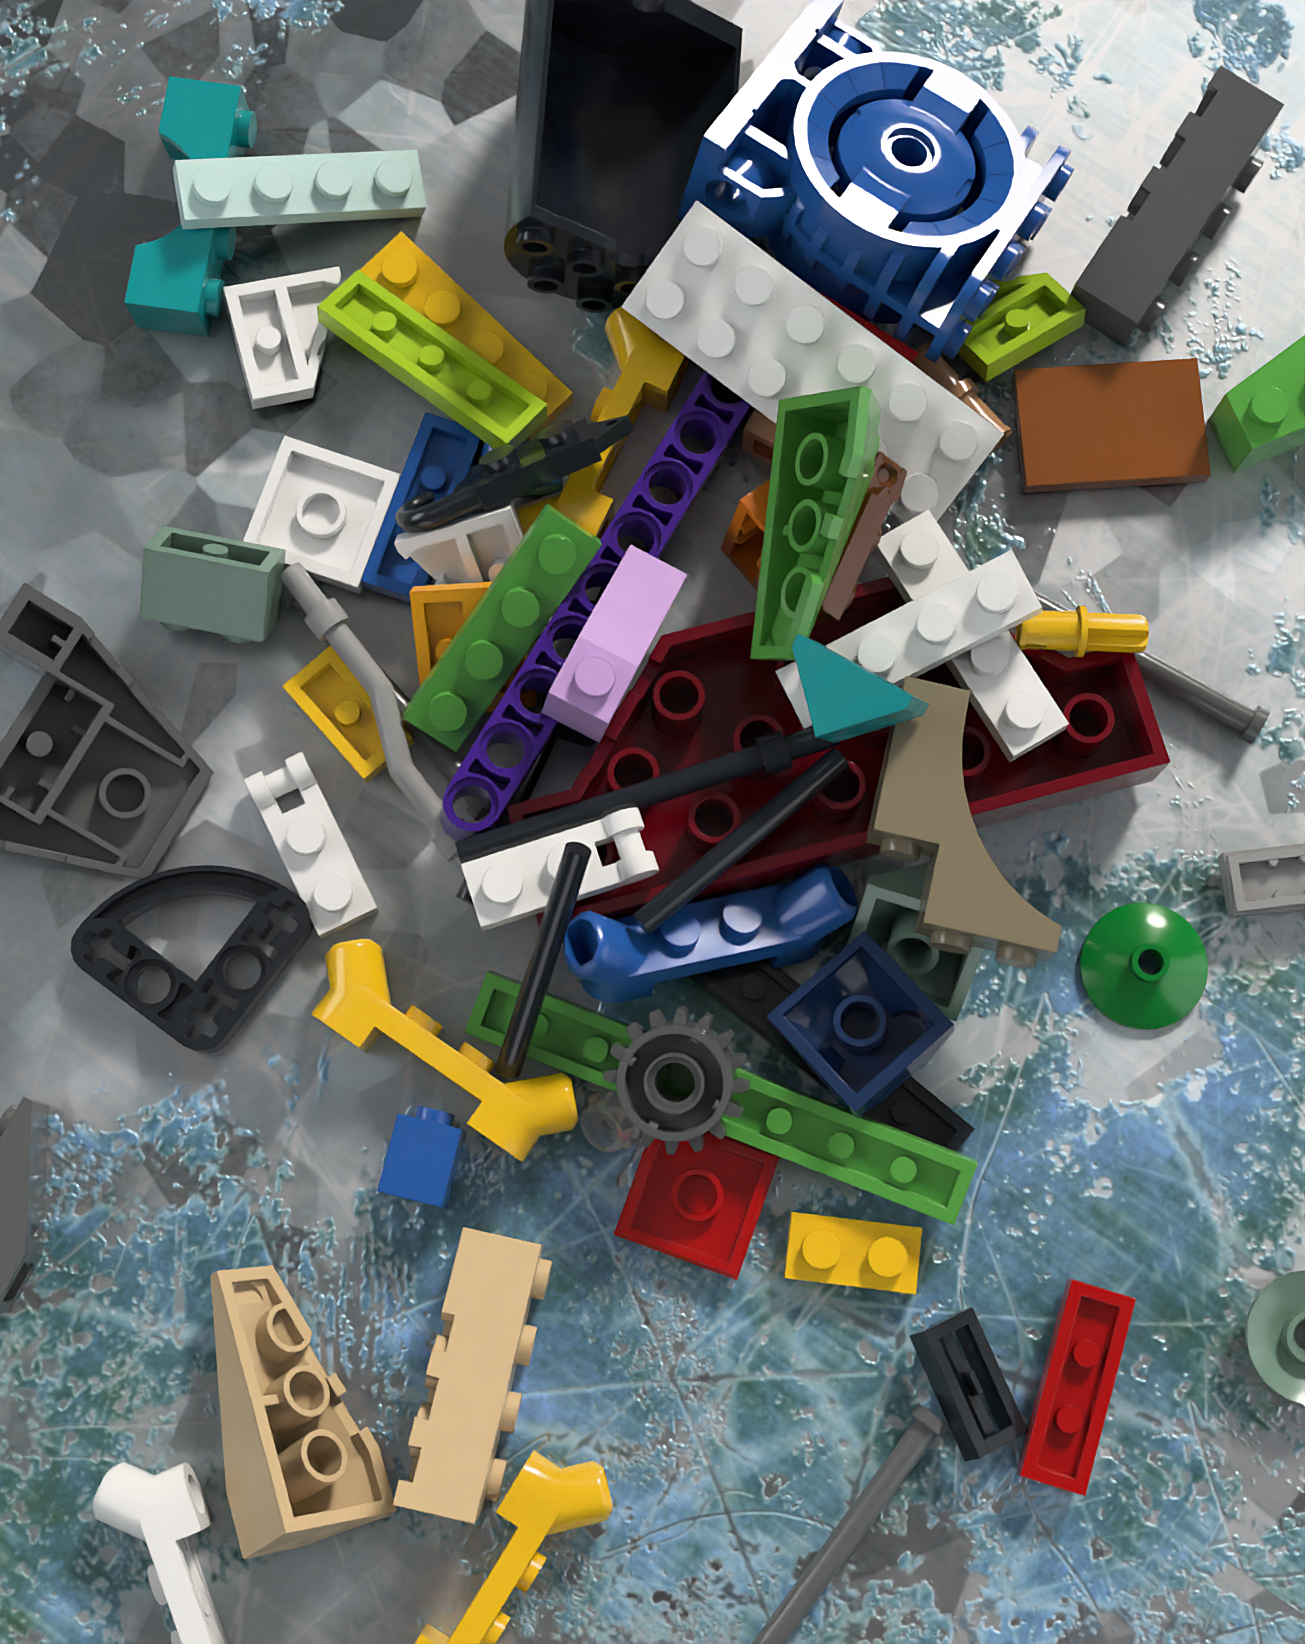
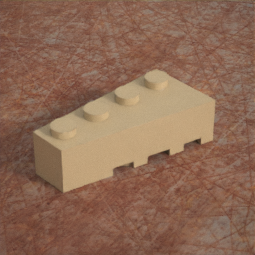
[393,1227,553,1524]

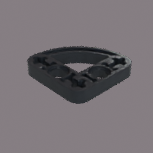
[70,865,313,1054]

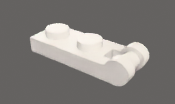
[244,752,379,939]
[461,807,659,931]

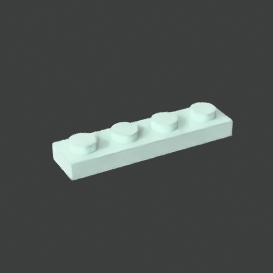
[172,150,427,229]

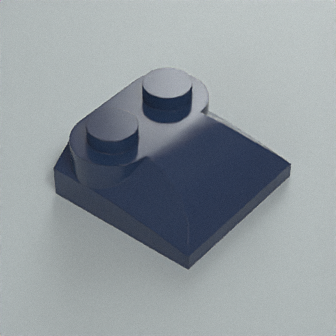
[767,931,954,1118]

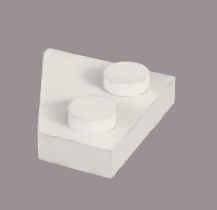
[223,266,341,409]

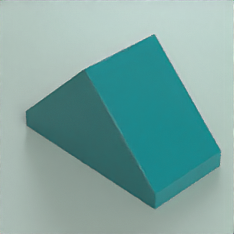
[792,634,929,743]

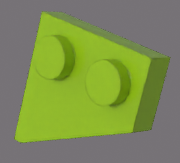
[957,272,1086,382]

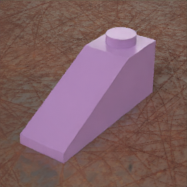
[541,545,688,743]

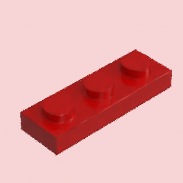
[1016,1279,1136,1496]

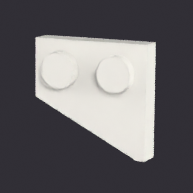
[394,501,552,625]

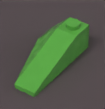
[750,386,881,661]

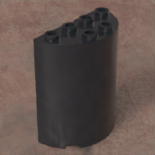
[503,0,743,313]

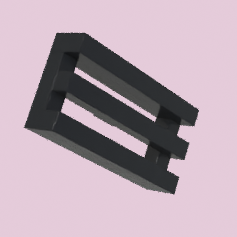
[909,1307,1028,1462]

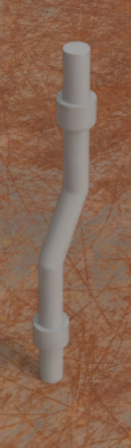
[279,562,464,871]

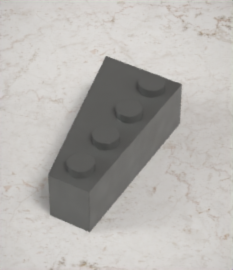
[1071,65,1284,347]

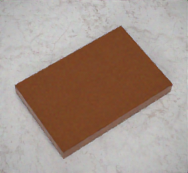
[1011,358,1211,493]

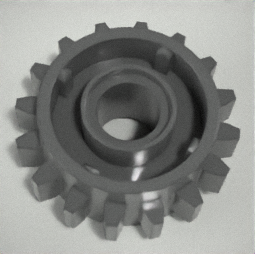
[603,1006,751,1155]

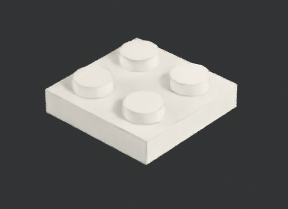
[243,435,401,594]

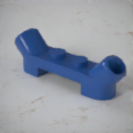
[561,862,858,1003]

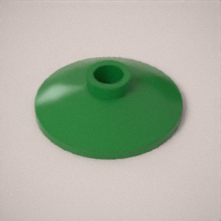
[1079,903,1208,1030]

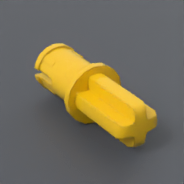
[1015,605,1149,657]

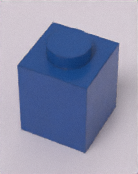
[377,1105,467,1209]

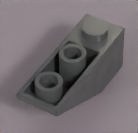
[0,1097,49,1314]

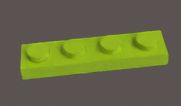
[317,269,547,449]

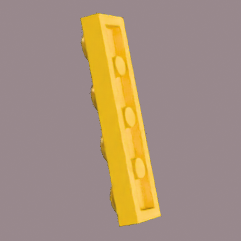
[360,231,574,442]

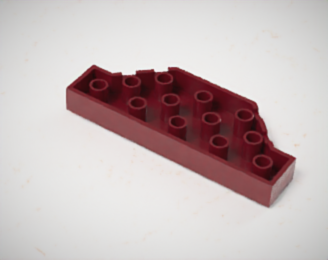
[507,577,1170,930]

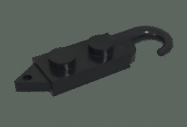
[395,415,634,532]

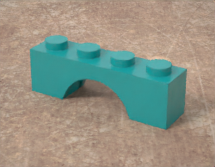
[124,76,257,337]

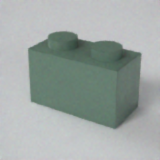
[140,526,286,644]

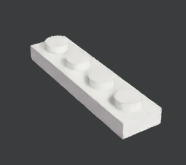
[873,510,1069,762]
[775,550,1043,729]

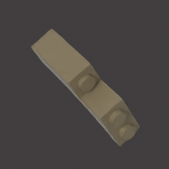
[866,676,1062,969]

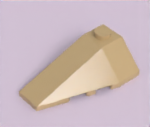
[210,1265,397,1559]

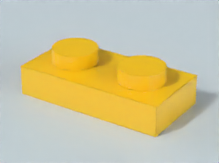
[282,645,414,783]
[783,1212,922,1294]

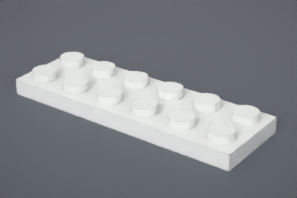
[621,200,1004,522]

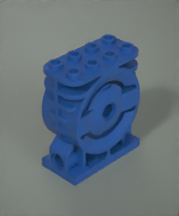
[676,0,1075,364]

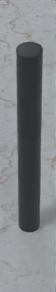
[632,748,850,935]
[495,841,592,1078]

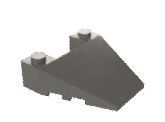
[0,582,214,879]

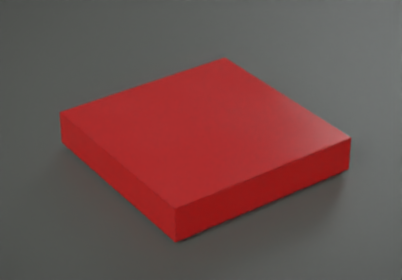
[613,1130,780,1280]

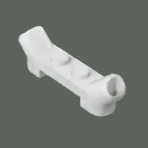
[92,1462,228,1644]

